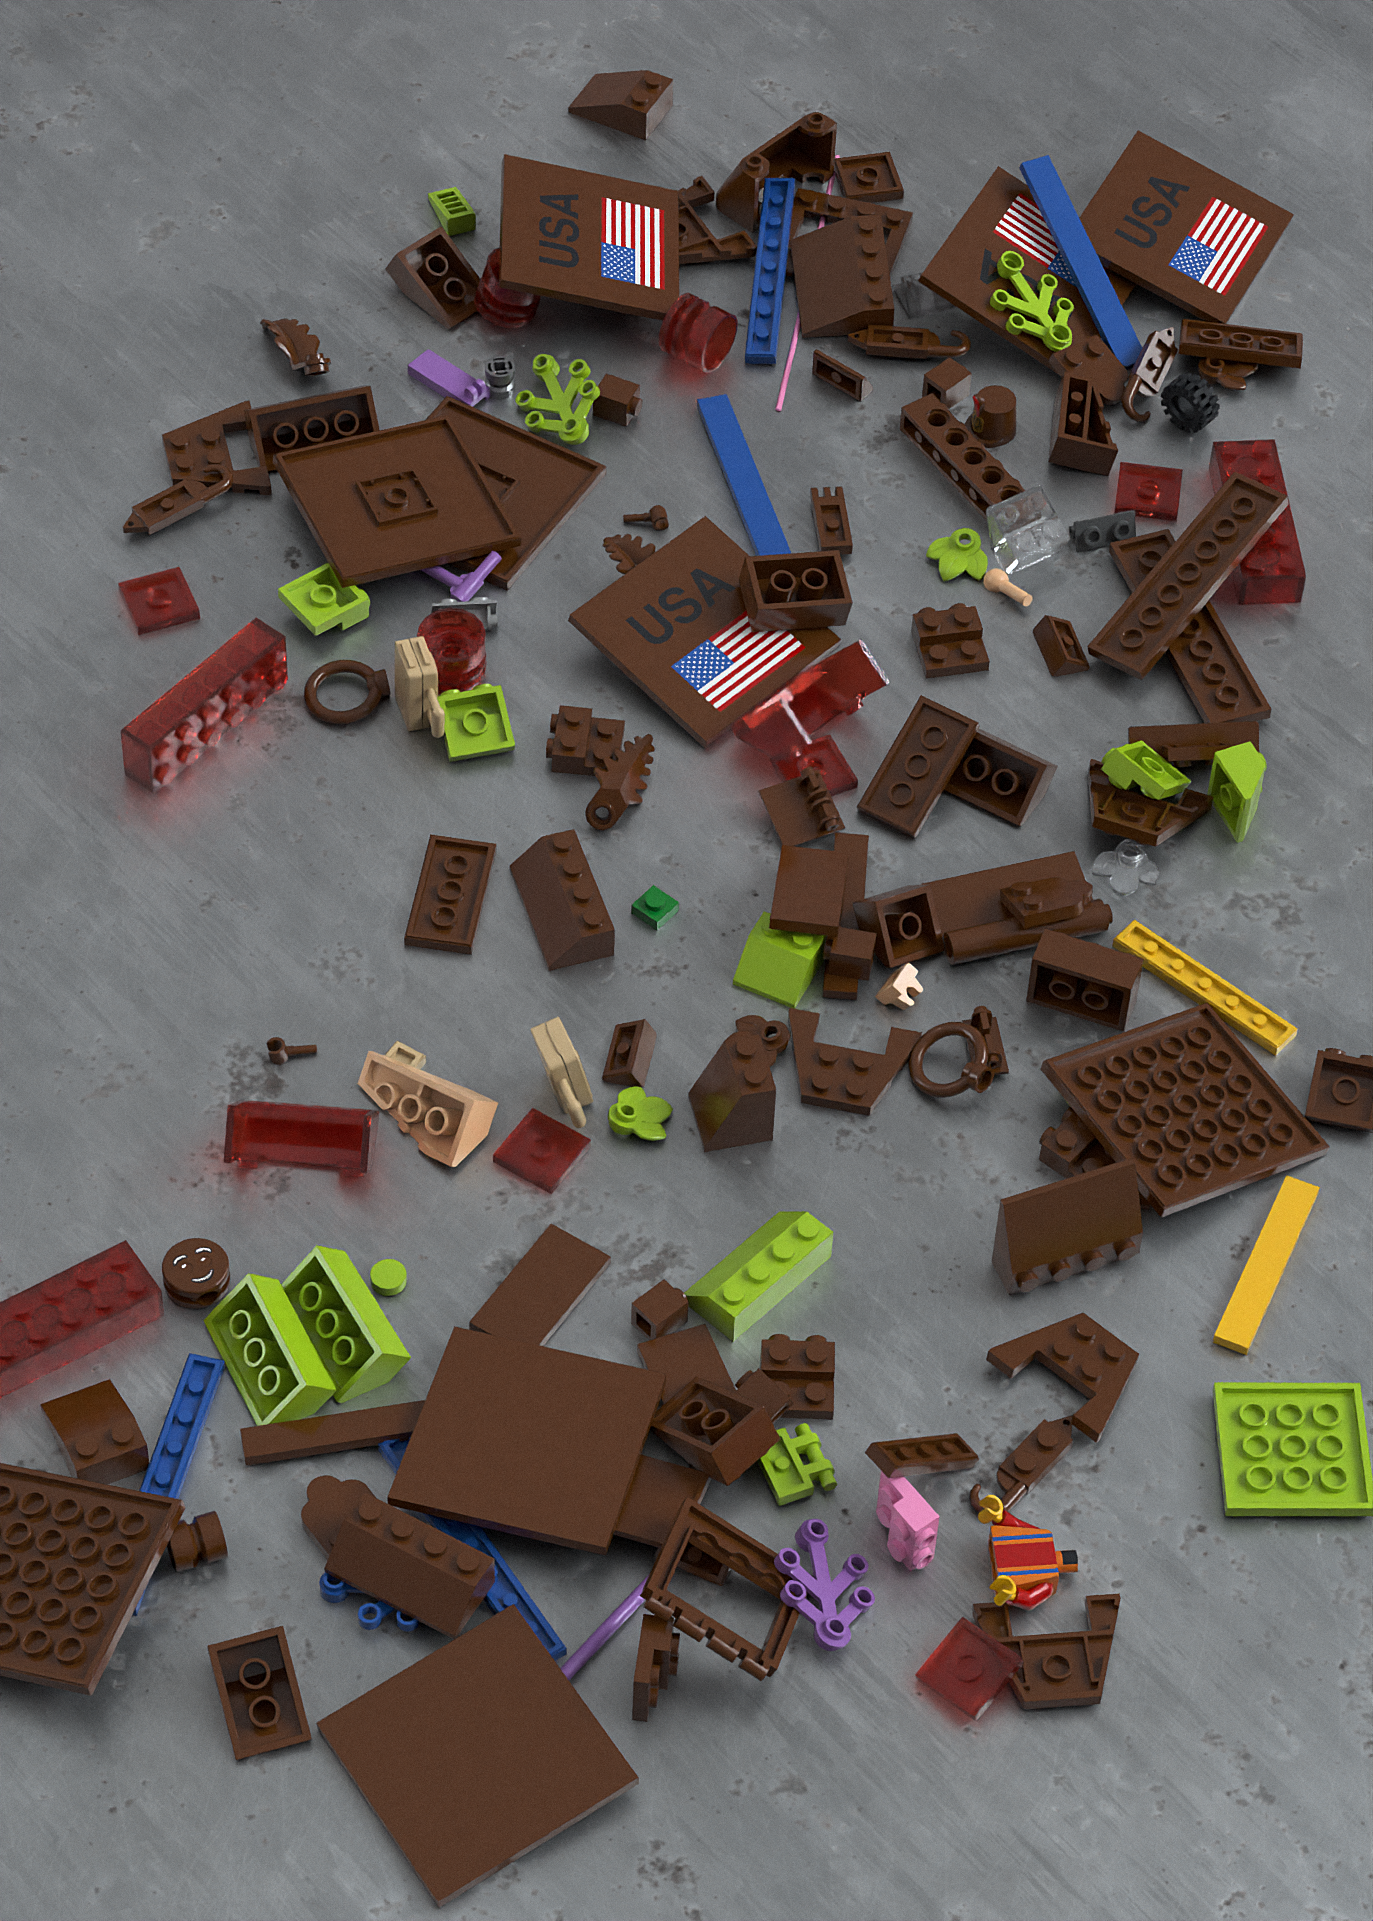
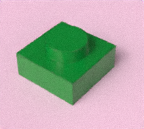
[631,885,679,930]

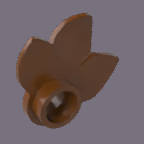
[1198,357,1259,390]
[726,1015,790,1067]

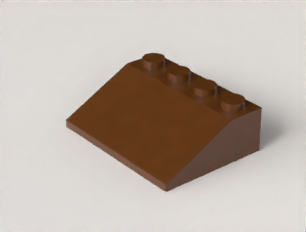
[790,214,895,338]
[991,1158,1143,1295]

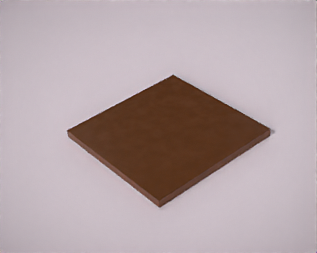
[426,396,607,591]
[273,415,522,588]
[387,1326,666,1556]
[316,1604,639,1908]

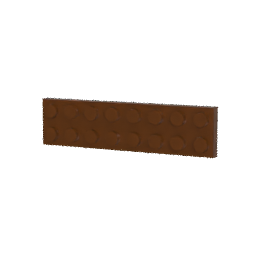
[1087,472,1289,680]
[1109,529,1272,723]

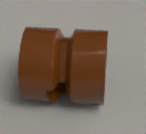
[166,1511,228,1573]

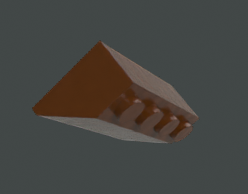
[243,385,380,471]
[944,729,1058,826]
[509,829,615,971]
[324,1492,495,1639]

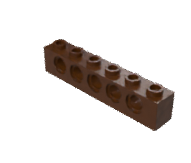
[900,393,1042,544]

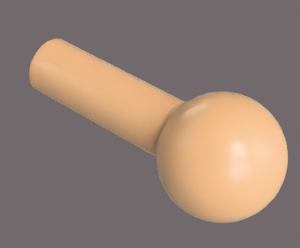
[983,568,1033,606]

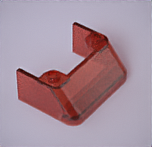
[730,639,890,763]
[224,1100,379,1177]

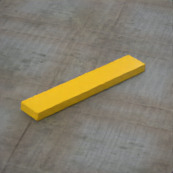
[1112,920,1298,1056]
[1213,1175,1320,1355]

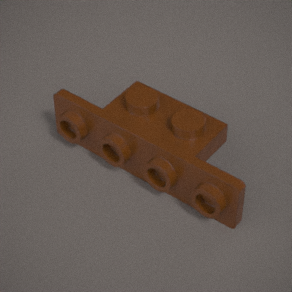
[1128,721,1259,767]

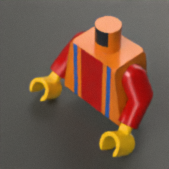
[978,1495,1078,1611]

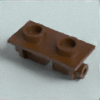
[962,1006,1009,1075]

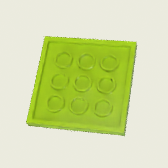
[1212,1382,1373,1516]

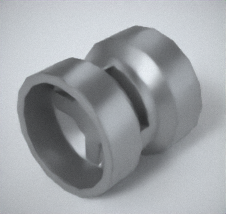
[485,355,515,399]

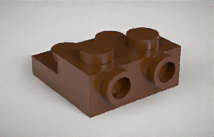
[911,603,990,679]
[546,705,625,776]
[1305,1048,1373,1133]
[1039,1106,1116,1179]
[760,1334,835,1420]
[632,1614,680,1722]

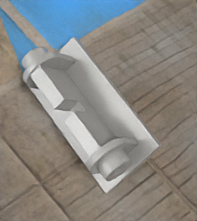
[431,597,498,633]

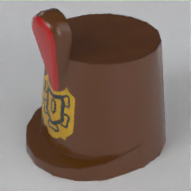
[965,385,1017,448]

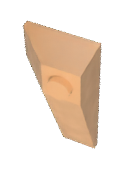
[357,1051,498,1167]

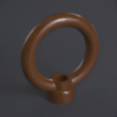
[304,660,391,724]
[909,1022,994,1098]

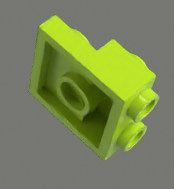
[278,563,370,636]
[437,684,515,762]
[1101,741,1191,800]

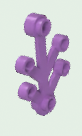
[774,1519,875,1651]

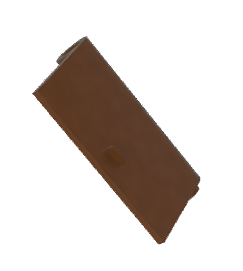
[921,851,1113,965]

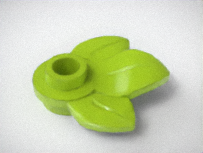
[926,528,988,582]
[607,1086,673,1141]

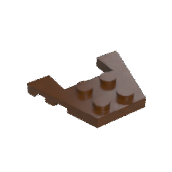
[678,176,757,264]
[162,400,272,495]
[1088,759,1214,847]
[788,1008,922,1116]
[986,1312,1139,1443]
[972,1593,1121,1709]

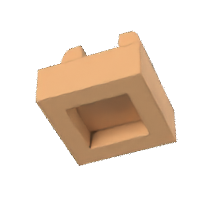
[875,962,923,1010]

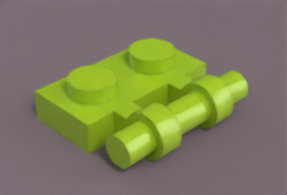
[757,1423,838,1506]

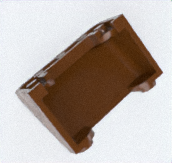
[715,112,837,234]

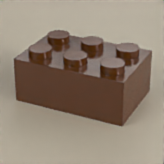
[739,550,853,632]
[1026,929,1144,1032]

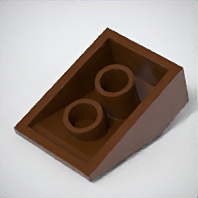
[568,70,673,141]
[385,226,495,330]
[650,1376,780,1486]
[40,1379,149,1485]
[207,1626,312,1760]

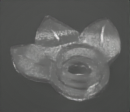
[1091,839,1159,896]

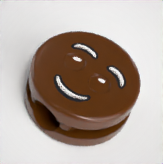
[162,1238,231,1309]

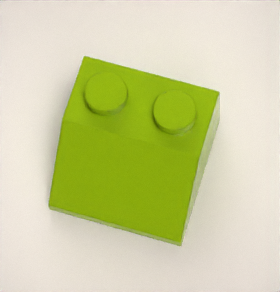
[1207,741,1267,843]
[733,911,826,1009]

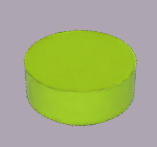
[370,1259,407,1296]

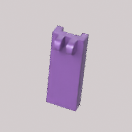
[407,349,490,407]

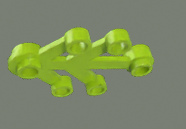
[990,251,1074,352]
[515,354,600,445]

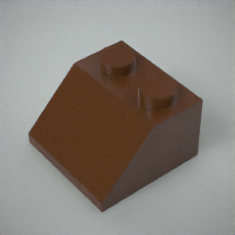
[853,884,945,968]

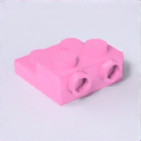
[876,1471,940,1571]

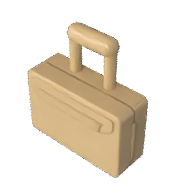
[395,636,445,738]
[530,1017,594,1128]

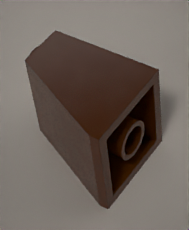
[688,1034,777,1152]

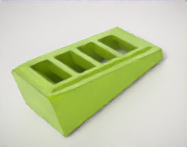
[428,187,476,236]

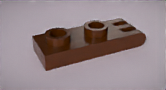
[810,486,853,555]

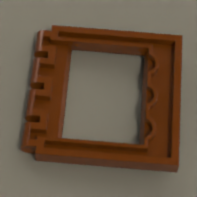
[786,188,913,279]
[640,1497,814,1681]

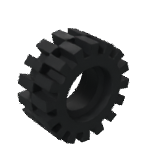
[1161,372,1220,433]

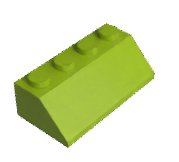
[684,1211,834,1342]
[281,1245,411,1403]
[203,1273,337,1426]

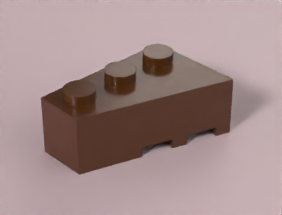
[1048,371,1118,476]

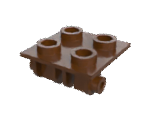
[758,766,845,846]

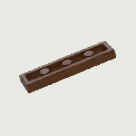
[865,1433,980,1478]

